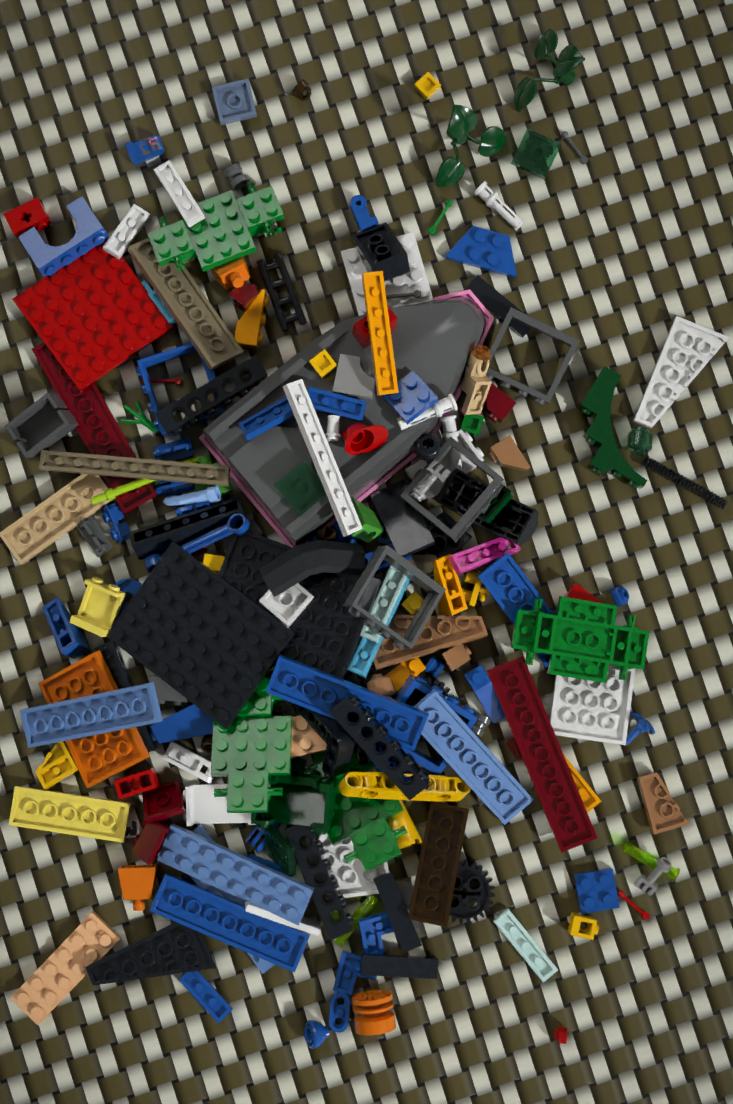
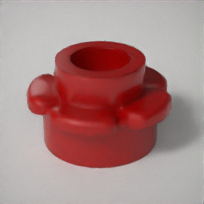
[554,1025,567,1045]

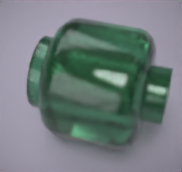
[627,427,653,456]

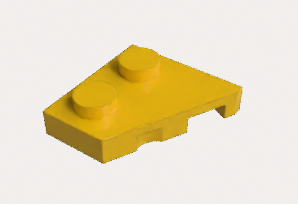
[35,741,78,790]

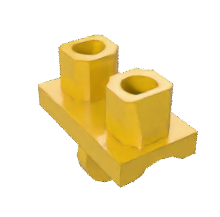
[462,571,491,607]

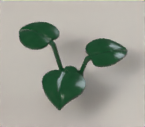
[514,29,585,112]
[436,105,507,187]

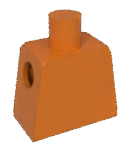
[210,256,250,290]
[118,864,158,911]

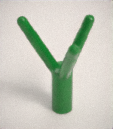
[119,401,157,433]

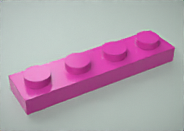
[449,537,521,575]

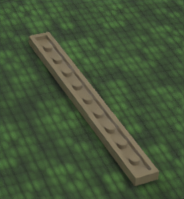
[39,450,231,487]

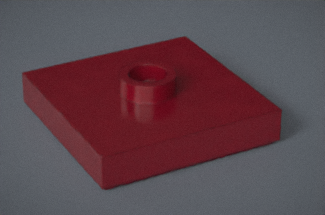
[142,780,185,824]

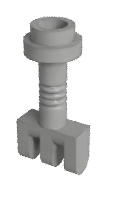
[411,460,450,502]
[634,857,672,896]

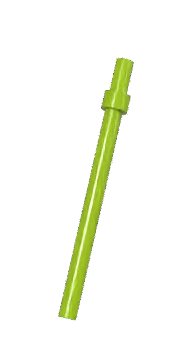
[90,456,199,505]

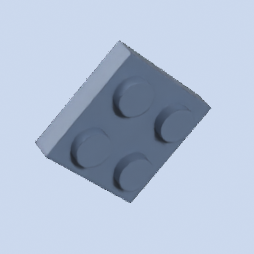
[212,79,257,125]

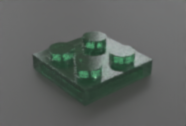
[511,128,561,180]
[274,459,326,516]
[265,824,297,877]

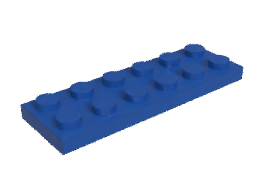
[477,552,555,667]

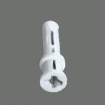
[474,181,524,231]
[397,393,458,430]
[439,415,464,473]

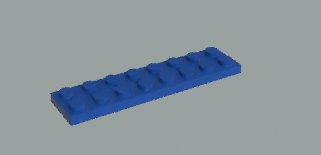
[266,654,429,751]
[150,873,310,973]

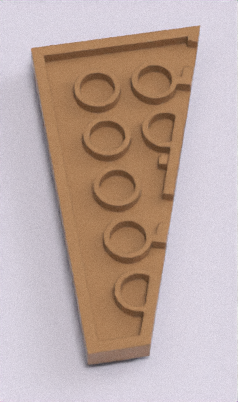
[373,615,488,670]

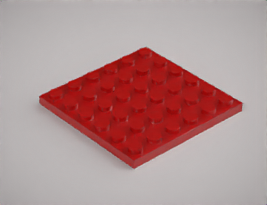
[12,238,174,392]

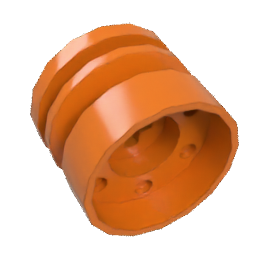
[352,990,396,1035]

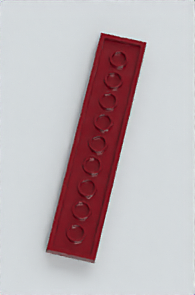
[32,342,158,514]
[487,656,597,853]

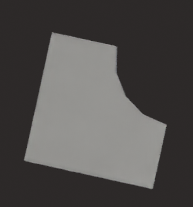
[333,354,376,400]

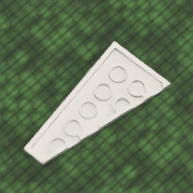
[633,316,730,429]

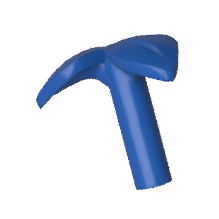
[626,712,655,745]

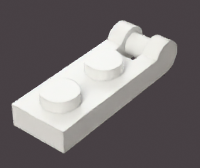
[162,741,213,783]

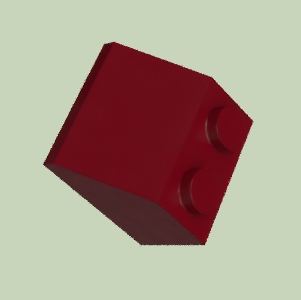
[132,819,171,865]

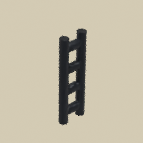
[256,253,307,332]

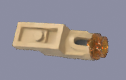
[461,345,492,415]

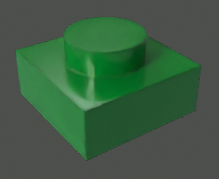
[460,414,484,436]

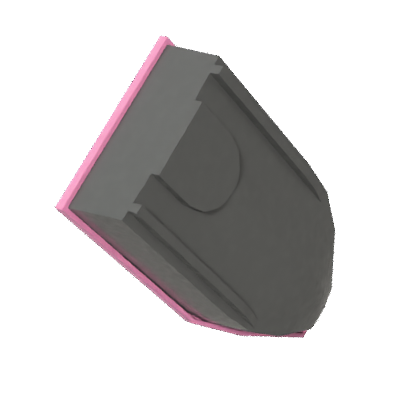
[198,289,494,547]

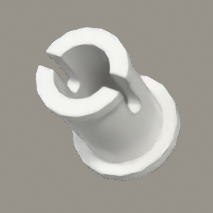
[325,415,341,441]

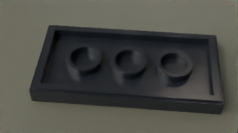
[370,479,435,558]

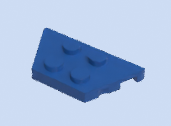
[446,226,517,278]

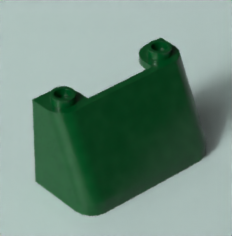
[251,772,338,835]

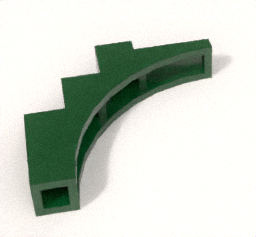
[578,366,647,489]

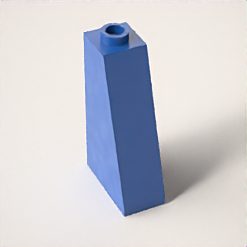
[150,704,214,743]

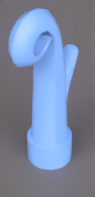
[163,486,221,506]

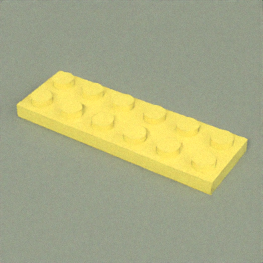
[9,786,131,843]

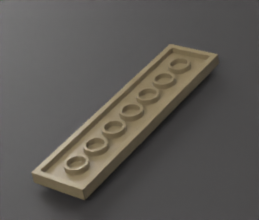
[128,238,244,371]

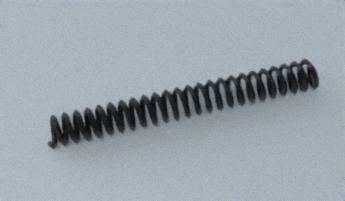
[641,456,728,510]

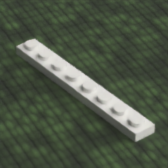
[282,379,363,537]

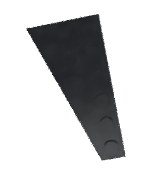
[85,922,218,986]

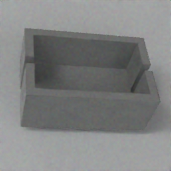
[5,392,79,458]

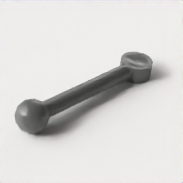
[561,131,588,164]
[386,290,421,300]

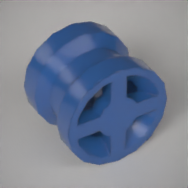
[424,654,446,678]

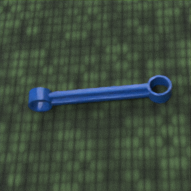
[145,513,250,573]

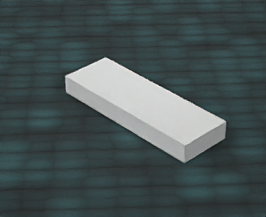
[103,204,150,259]

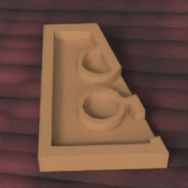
[637,772,690,834]

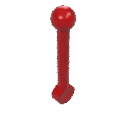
[142,377,182,385]
[617,890,650,920]

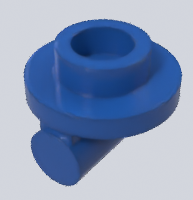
[609,586,629,607]

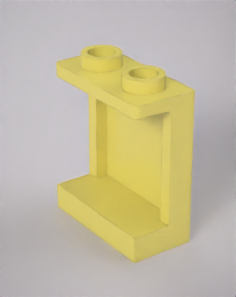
[69,577,126,637]

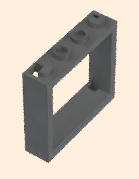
[486,307,580,405]
[400,436,506,543]
[343,545,446,650]

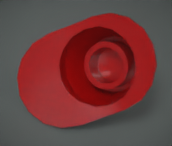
[342,423,388,455]

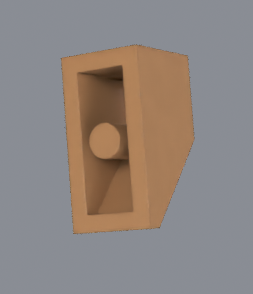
[489,435,531,472]
[440,644,472,671]

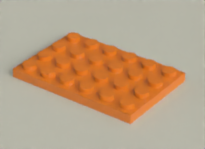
[38,650,150,788]

